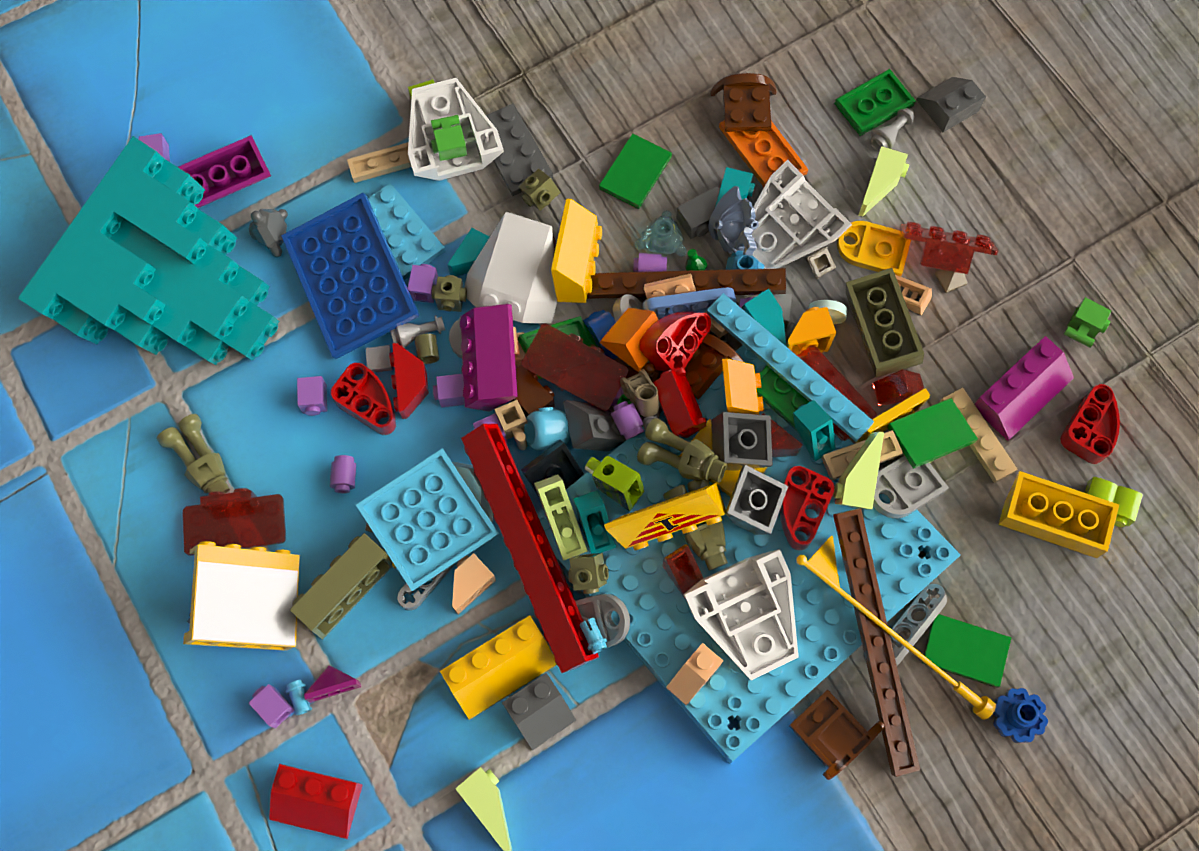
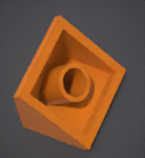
[600,308,658,372]

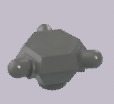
[249,209,288,257]

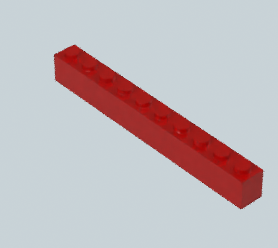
[461,424,599,673]

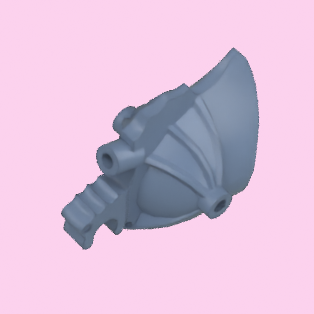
[708,186,759,256]

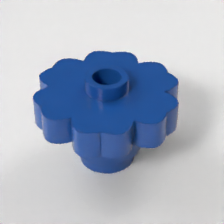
[993,688,1048,743]

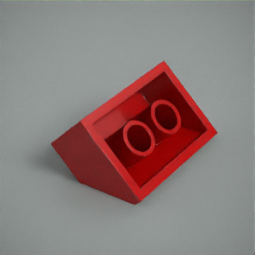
[269,764,363,839]

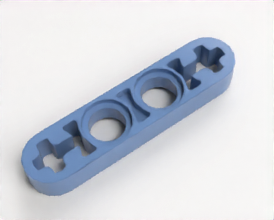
[642,287,737,319]

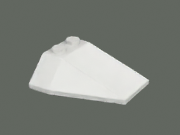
[408,78,504,181]
[751,160,852,269]
[465,212,557,324]
[684,549,798,680]

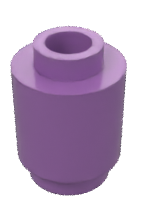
[633,253,667,272]
[611,401,644,440]
[330,455,356,493]

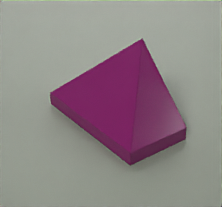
[304,665,361,703]

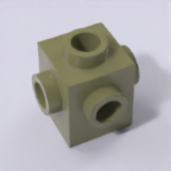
[518,168,561,211]
[432,275,467,312]
[569,553,609,594]

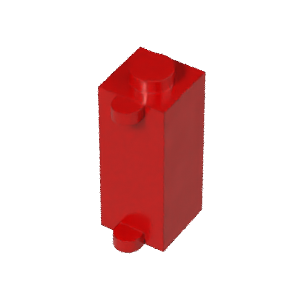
[653,368,707,438]

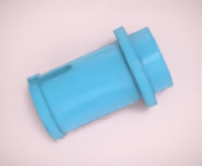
[579,618,607,654]
[285,680,312,716]

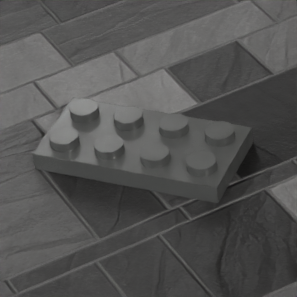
[486,103,553,196]

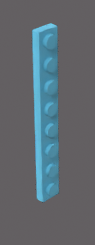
[707,293,874,442]

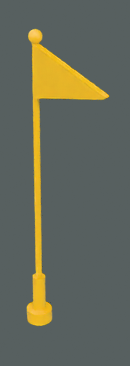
[796,536,996,720]

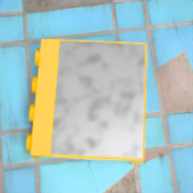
[183,541,300,651]

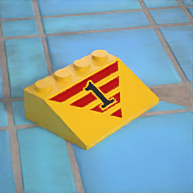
[604,483,726,551]

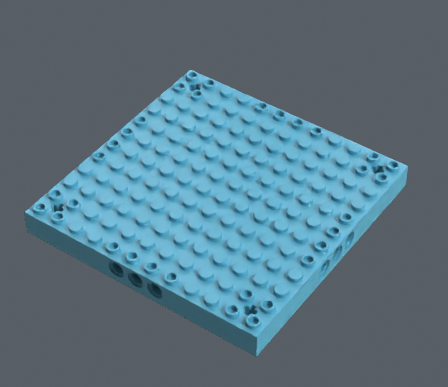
[537,345,961,764]

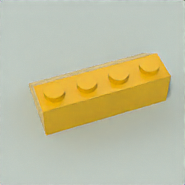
[551,199,602,303]
[998,471,1119,558]
[440,615,556,720]

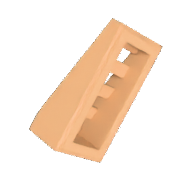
[895,275,932,315]

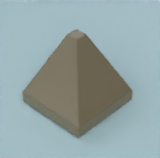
[806,247,836,279]
[935,259,967,293]

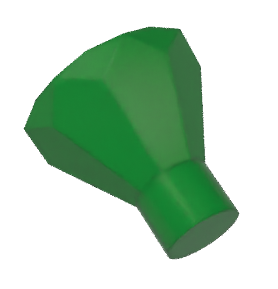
[685,249,708,271]

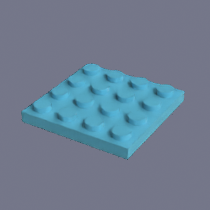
[368,183,446,280]
[356,448,499,591]

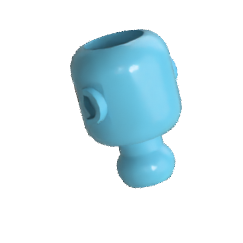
[524,407,571,452]

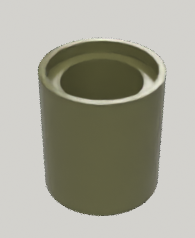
[415,333,439,364]

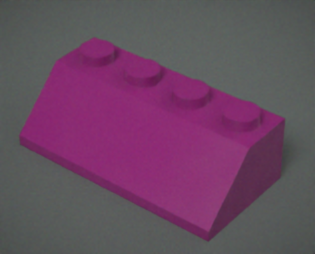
[178,135,271,208]
[459,304,517,412]
[974,336,1074,441]

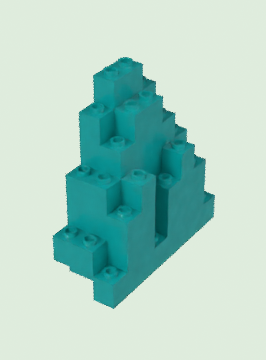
[18,136,280,365]

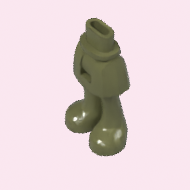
[156,414,230,500]
[637,418,727,482]
[663,480,728,571]

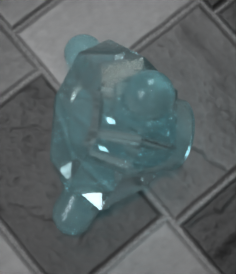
[635,210,687,257]

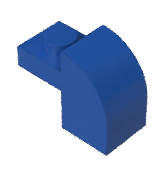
[583,309,618,363]

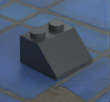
[916,77,986,132]
[563,400,626,452]
[711,412,773,471]
[725,465,788,535]
[502,673,576,750]

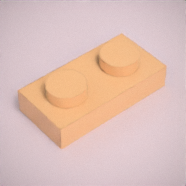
[644,274,696,299]

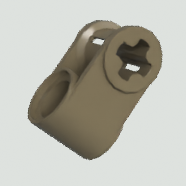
[620,369,659,417]

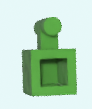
[431,115,467,161]
[1064,297,1111,348]

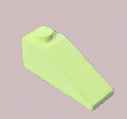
[859,146,909,217]
[833,432,884,509]
[534,475,587,561]
[455,767,512,851]

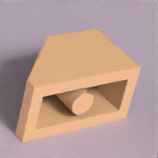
[452,553,496,615]
[666,643,723,706]

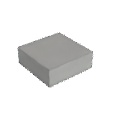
[366,345,392,373]

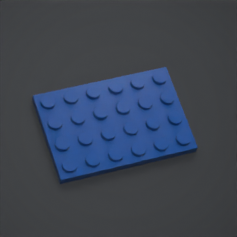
[281,193,420,359]

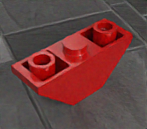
[389,343,429,419]

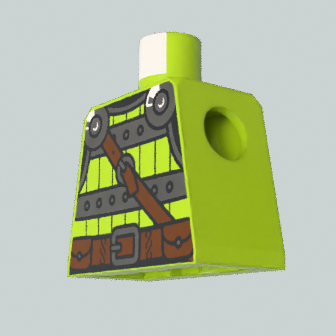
[585,456,645,511]

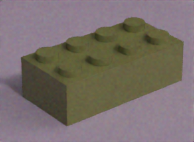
[846,268,924,378]
[290,533,393,640]

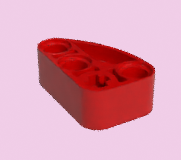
[640,311,711,372]
[331,363,396,435]
[1060,384,1120,464]
[780,466,835,551]

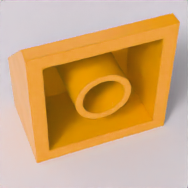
[786,307,836,359]
[722,359,764,415]

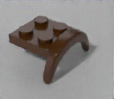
[710,73,776,132]
[685,333,745,400]
[789,689,884,780]

